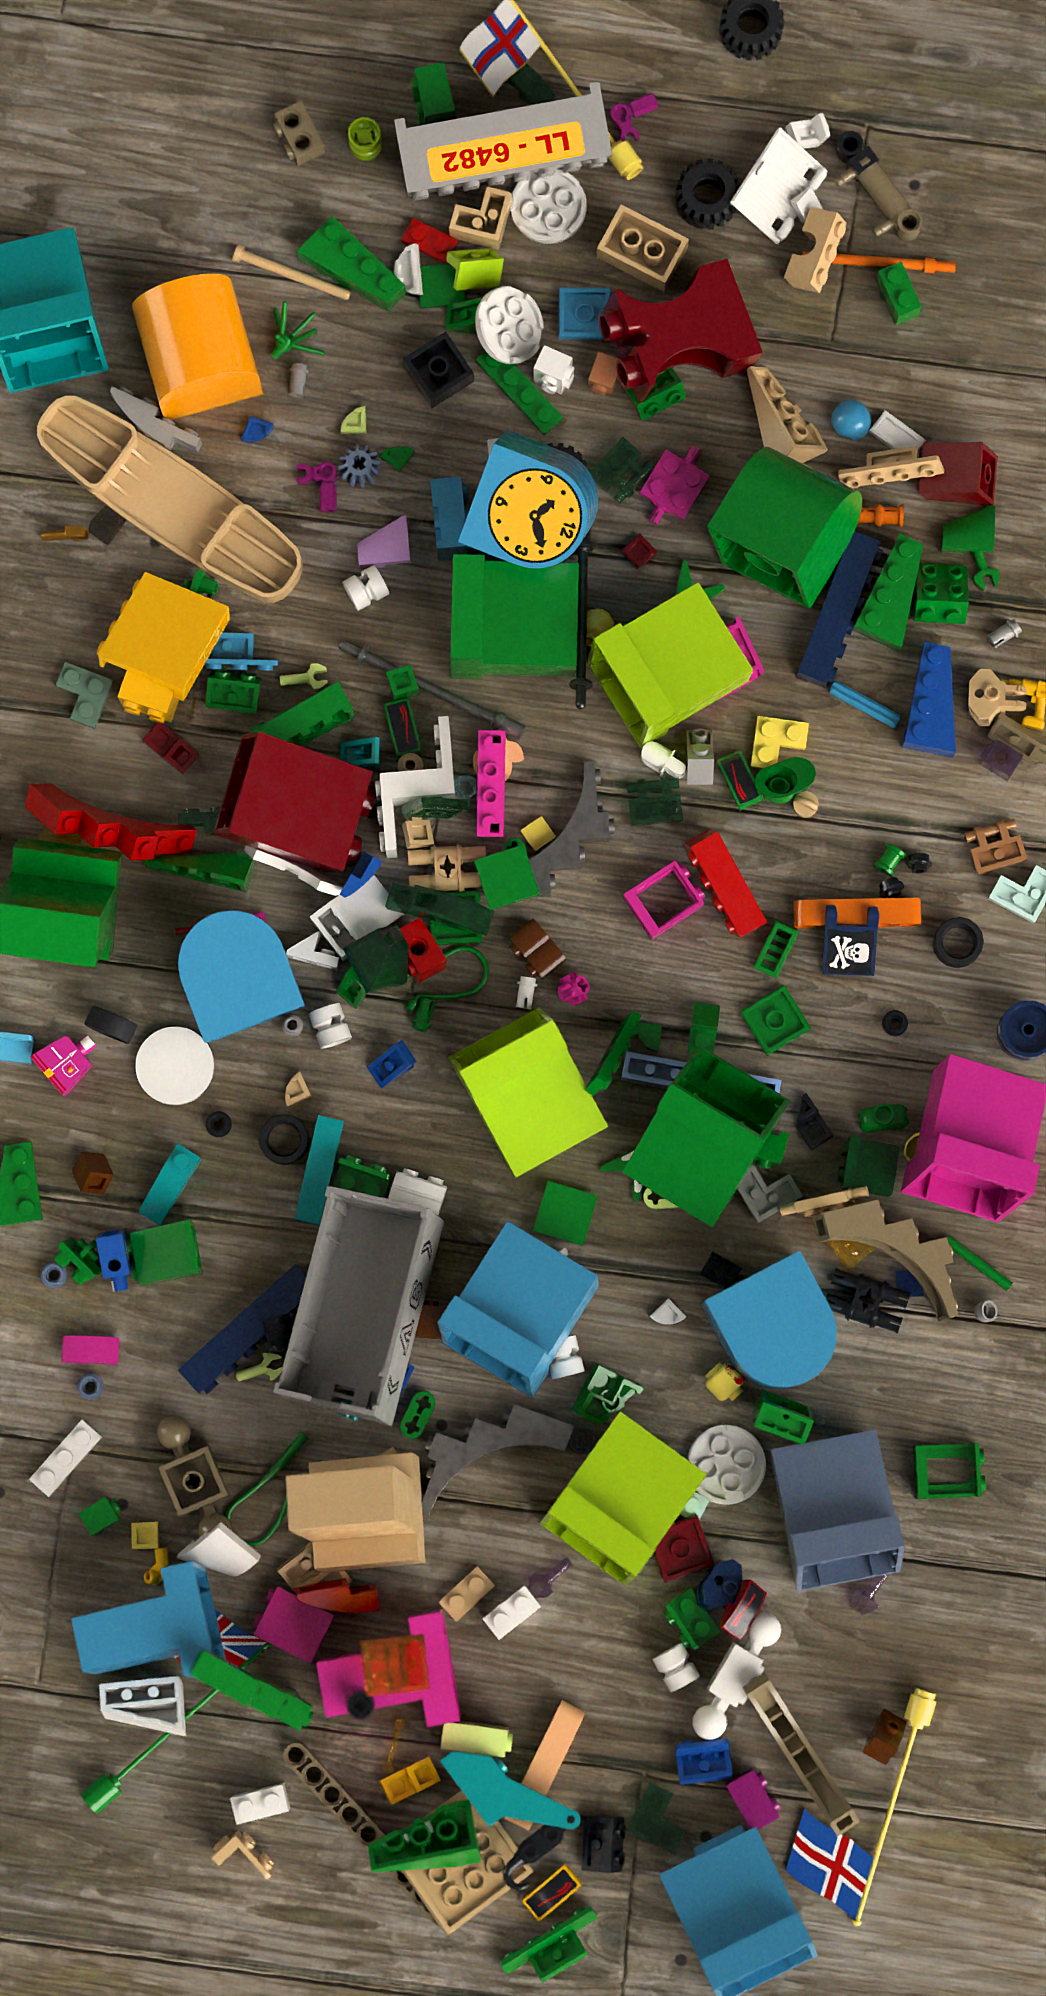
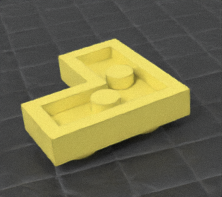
[750,716,809,769]

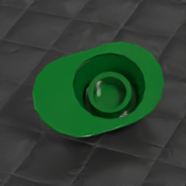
[755,757,816,804]

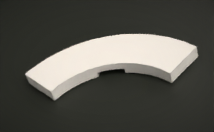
[244,846,343,896]

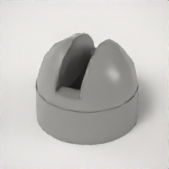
[974,1300,997,1322]

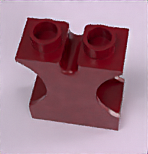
[598,259,763,403]

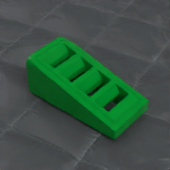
[753,919,799,979]

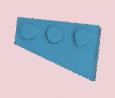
[430,477,473,561]

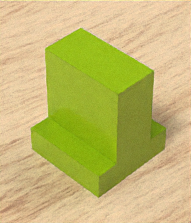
[587,582,753,749]
[448,1007,608,1177]
[539,1411,707,1586]

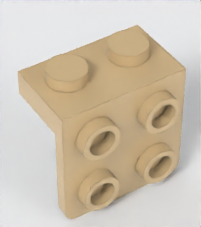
[211,1830,274,1879]

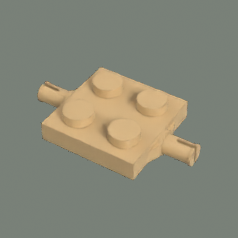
[779,1186,869,1217]

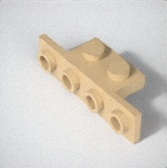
[838,446,944,488]

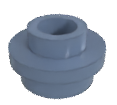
[41,1262,67,1288]
[77,1373,104,1400]

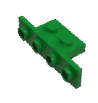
[499,1906,598,1983]

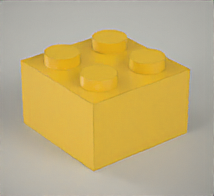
[117,671,179,724]

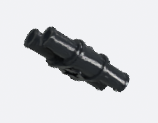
[826,1268,911,1334]

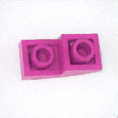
[61,1336,119,1365]

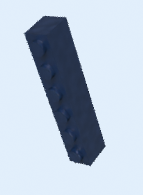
[796,531,883,688]
[178,1264,307,1394]

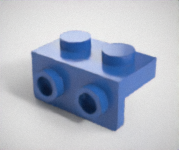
[675,1737,733,1785]

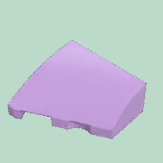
[357,516,411,570]

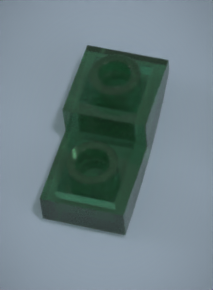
[506,63,555,105]

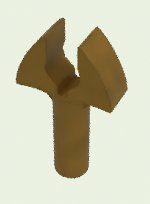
[41,526,89,542]

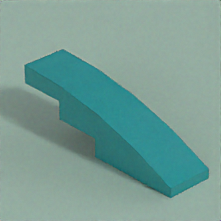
[295,1115,344,1225]

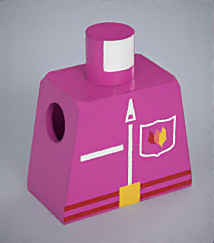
[30,1034,97,1097]

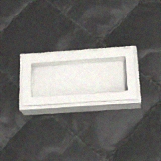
[869,410,926,450]

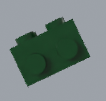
[837,1135,899,1197]

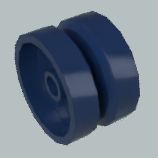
[997,1000,1046,1061]

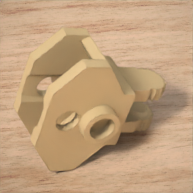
[968,669,1027,726]

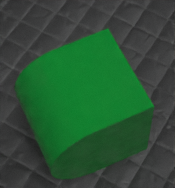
[707,447,862,609]

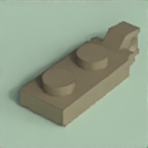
[987,713,1046,765]

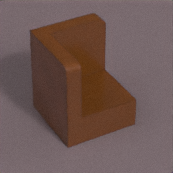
[72,1152,114,1194]

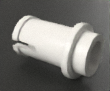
[515,976,538,1010]

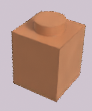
[588,351,619,395]

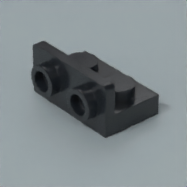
[581,1815,626,1873]

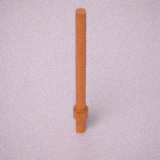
[803,251,956,273]

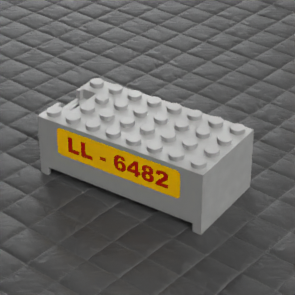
[394,82,612,201]

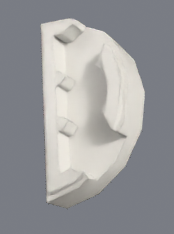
[394,243,423,295]

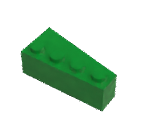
[248,681,355,746]

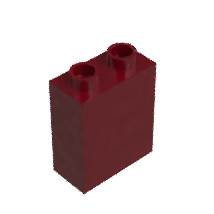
[213,732,376,873]

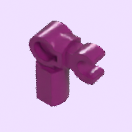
[610,92,658,142]
[296,462,338,513]

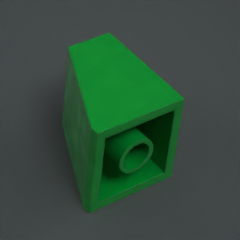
[126,1220,203,1286]

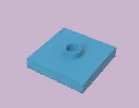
[559,287,610,340]

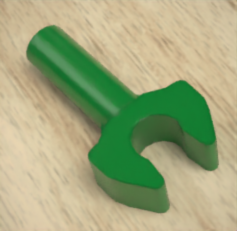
[972,551,1000,591]

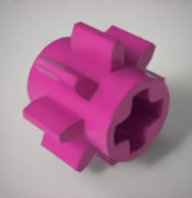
[557,972,590,1006]

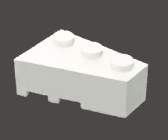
[99,1676,186,1736]

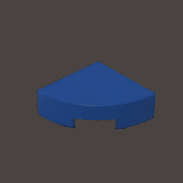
[241,416,274,442]

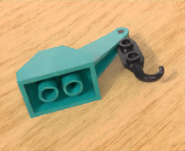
[440,1750,580,1891]

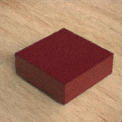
[621,533,657,570]

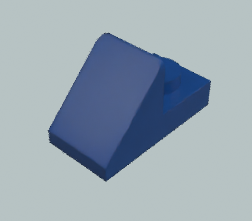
[367,1040,417,1088]

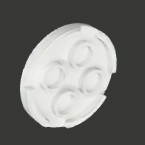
[510,169,587,244]
[475,286,544,364]
[135,1027,214,1105]
[687,1425,766,1505]

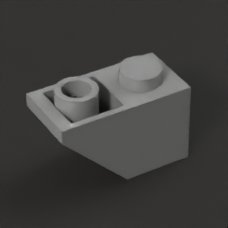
[686,728,714,785]

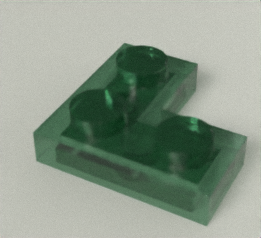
[626,1782,686,1855]

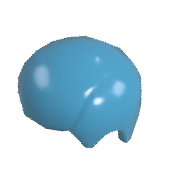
[831,400,872,441]

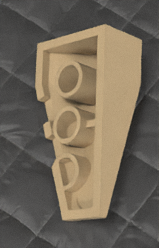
[746,366,828,463]

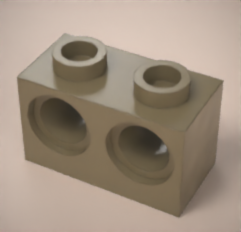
[273,101,325,166]

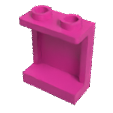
[252,1586,336,1664]

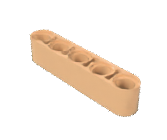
[504,1700,586,1831]

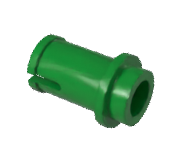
[411,997,436,1032]

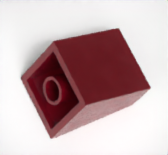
[917,442,998,506]

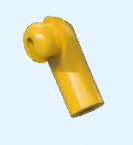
[144,1548,170,1585]

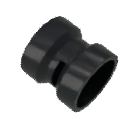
[569,1428,596,1454]
[347,1690,375,1720]

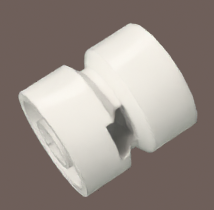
[342,565,390,611]
[308,1003,352,1049]
[549,1335,585,1380]
[652,1643,700,1692]

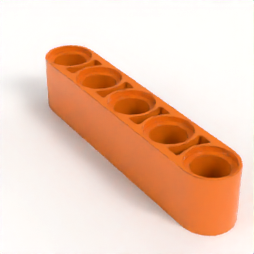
[793,898,921,929]

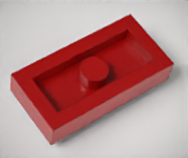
[401,218,458,264]

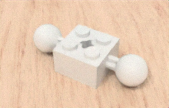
[693,1612,781,1740]

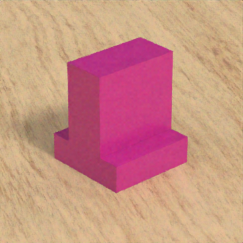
[900,1054,1046,1223]
[316,1608,461,1727]

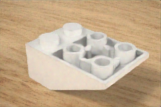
[310,875,405,961]

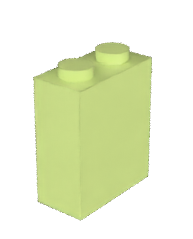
[441,1720,513,1758]

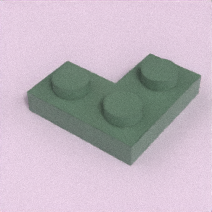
[55,662,114,729]

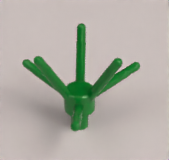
[270,301,325,359]

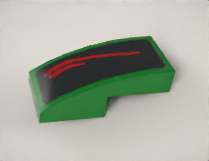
[383,697,422,756]
[717,750,763,810]

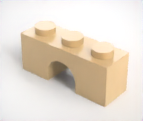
[784,207,846,293]

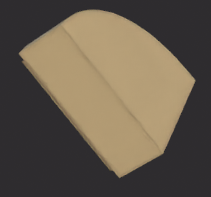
[285,1072,311,1107]

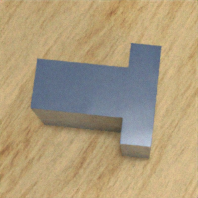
[771,1430,904,1592]

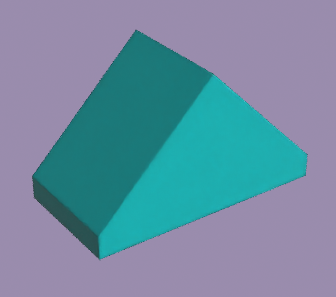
[340,737,381,770]

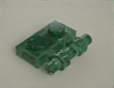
[590,437,655,504]
[627,776,683,827]

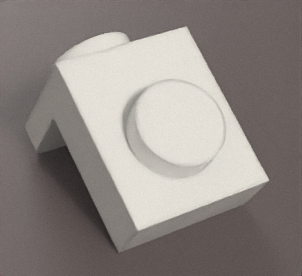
[786,113,830,149]

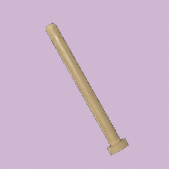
[232,244,351,300]

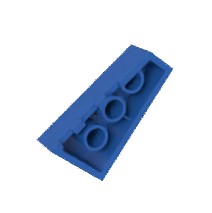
[902,642,956,758]

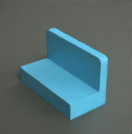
[0,1032,35,1064]

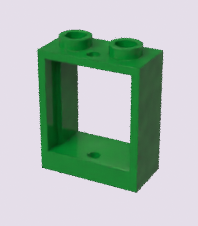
[752,1389,814,1445]

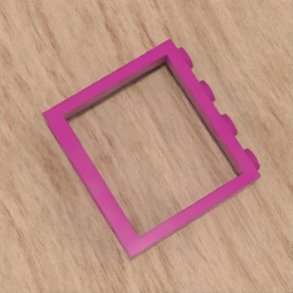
[477,730,506,837]

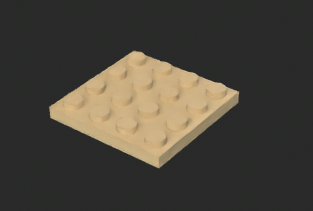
[402,1790,533,1936]

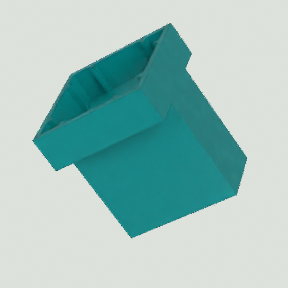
[0,227,109,394]

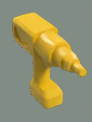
[1001,679,1046,731]

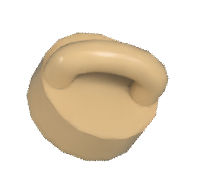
[792,791,819,818]

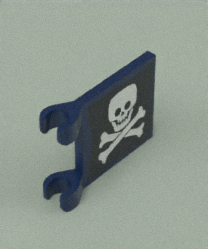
[822,905,879,976]

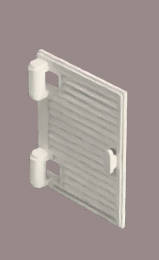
[730,127,827,244]

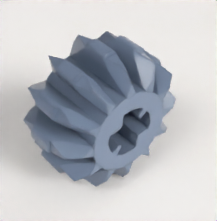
[338,444,381,488]

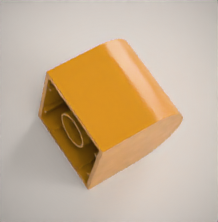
[132,274,263,420]

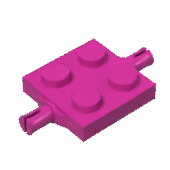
[639,446,710,525]

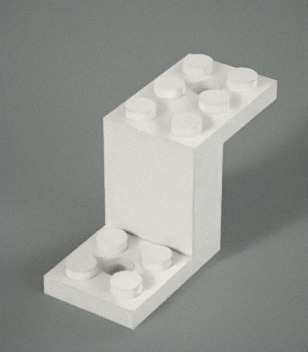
[375,716,455,858]

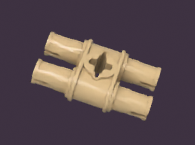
[408,844,486,893]

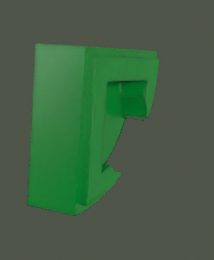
[379,446,415,472]
[637,1022,662,1052]

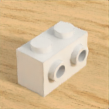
[533,345,575,394]

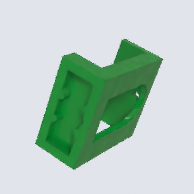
[913,1443,986,1499]

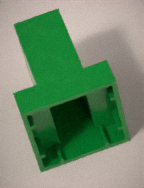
[451,554,579,679]
[0,837,123,967]
[622,1046,791,1228]

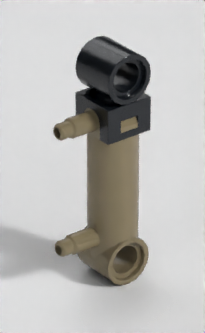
[835,131,923,241]

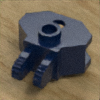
[696,1559,743,1611]

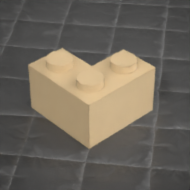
[449,187,512,250]

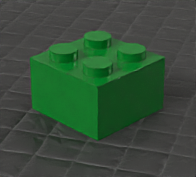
[410,62,455,126]

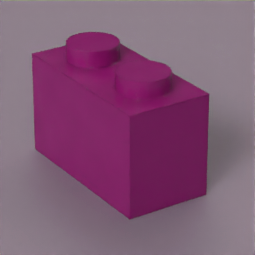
[725,1768,781,1830]

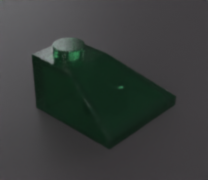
[343,925,409,993]

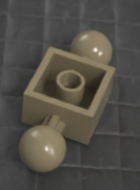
[157,1415,232,1537]

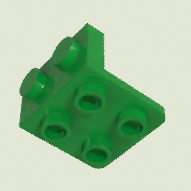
[914,563,969,624]

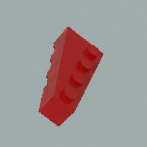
[683,829,767,938]

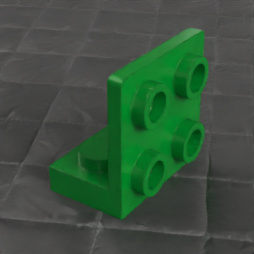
[333,1155,391,1198]

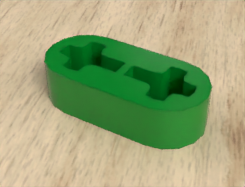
[400,1391,436,1439]

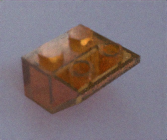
[360,1634,430,1696]

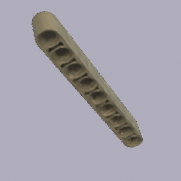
[283,1741,440,1927]

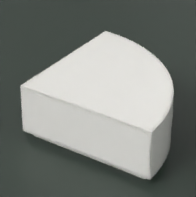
[649,1298,686,1325]

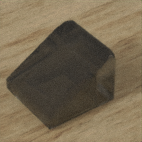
[88,506,126,545]

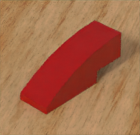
[294,1578,380,1613]

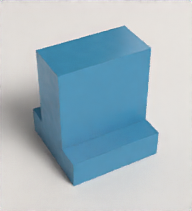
[438,1221,599,1398]
[71,1561,226,1678]
[659,1827,818,1996]

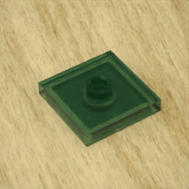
[402,797,470,819]

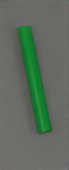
[947,1235,1013,1291]

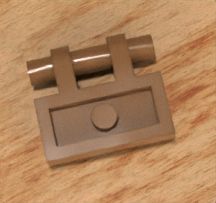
[964,819,1028,875]

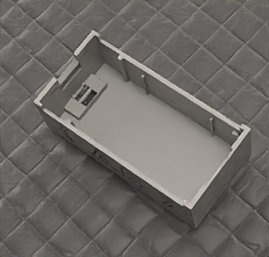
[273,1186,444,1426]

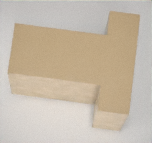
[286,1453,425,1573]

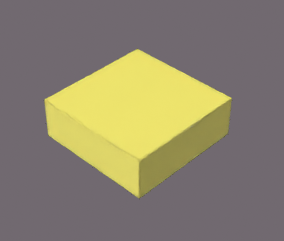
[520,816,556,852]
[131,1522,159,1550]

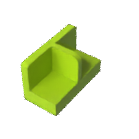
[446,248,504,290]

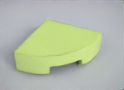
[340,406,366,434]

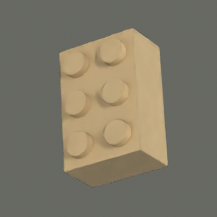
[597,205,689,292]

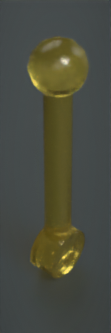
[383,1719,405,1774]

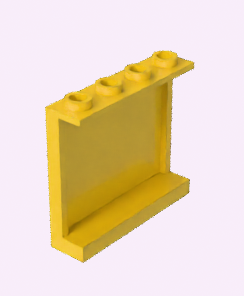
[97,572,230,701]

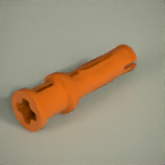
[858,504,904,528]

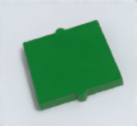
[419,263,465,309]

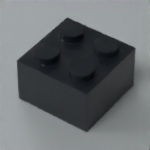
[403,331,474,409]

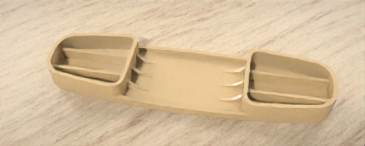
[37,396,303,603]

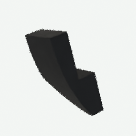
[797,1093,833,1151]

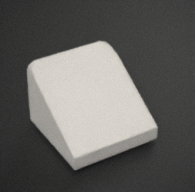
[790,187,823,223]

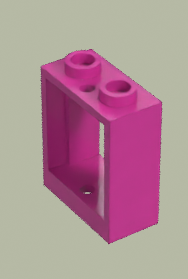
[623,860,705,941]

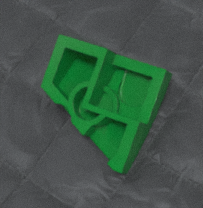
[940,505,995,553]
[571,1363,644,1425]

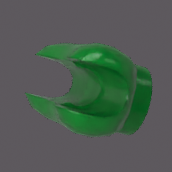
[858,1103,909,1132]

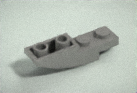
[110,387,202,453]

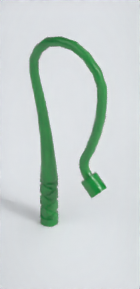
[369,946,489,1013]
[225,1432,309,1547]

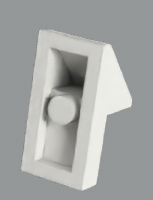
[286,931,340,971]

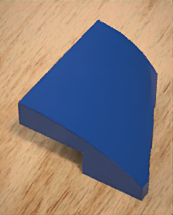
[339,851,383,898]

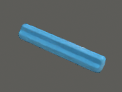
[829,681,901,728]

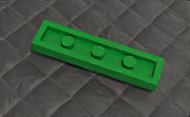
[476,351,563,436]
[585,1010,642,1096]

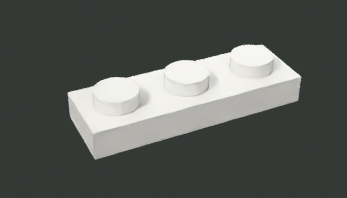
[29,1420,102,1497]

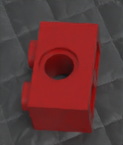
[391,918,447,984]

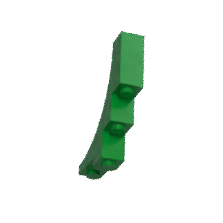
[189,1647,314,1731]

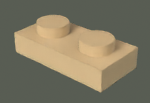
[439,1566,495,1622]

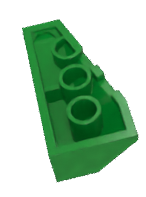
[144,851,255,893]
[367,1799,482,1872]

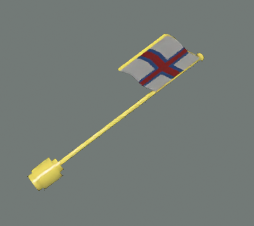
[459,0,643,180]

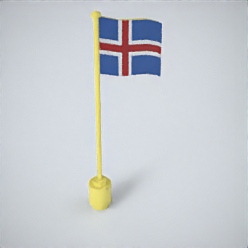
[786,1688,937,1926]

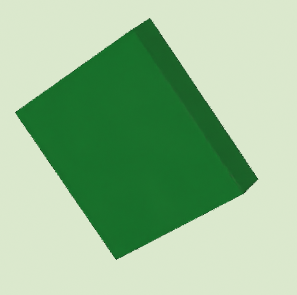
[474,844,540,911]
[533,1181,598,1246]

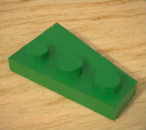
[0,1142,43,1227]

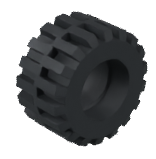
[719,0,784,61]
[675,158,740,230]

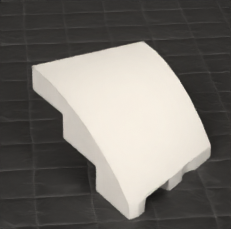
[177,1522,261,1576]

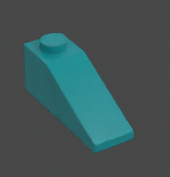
[138,1144,202,1226]

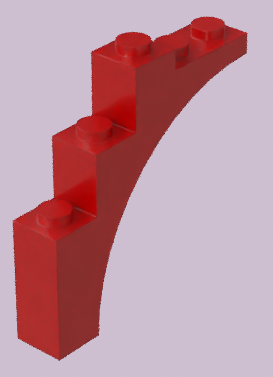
[25,783,197,861]

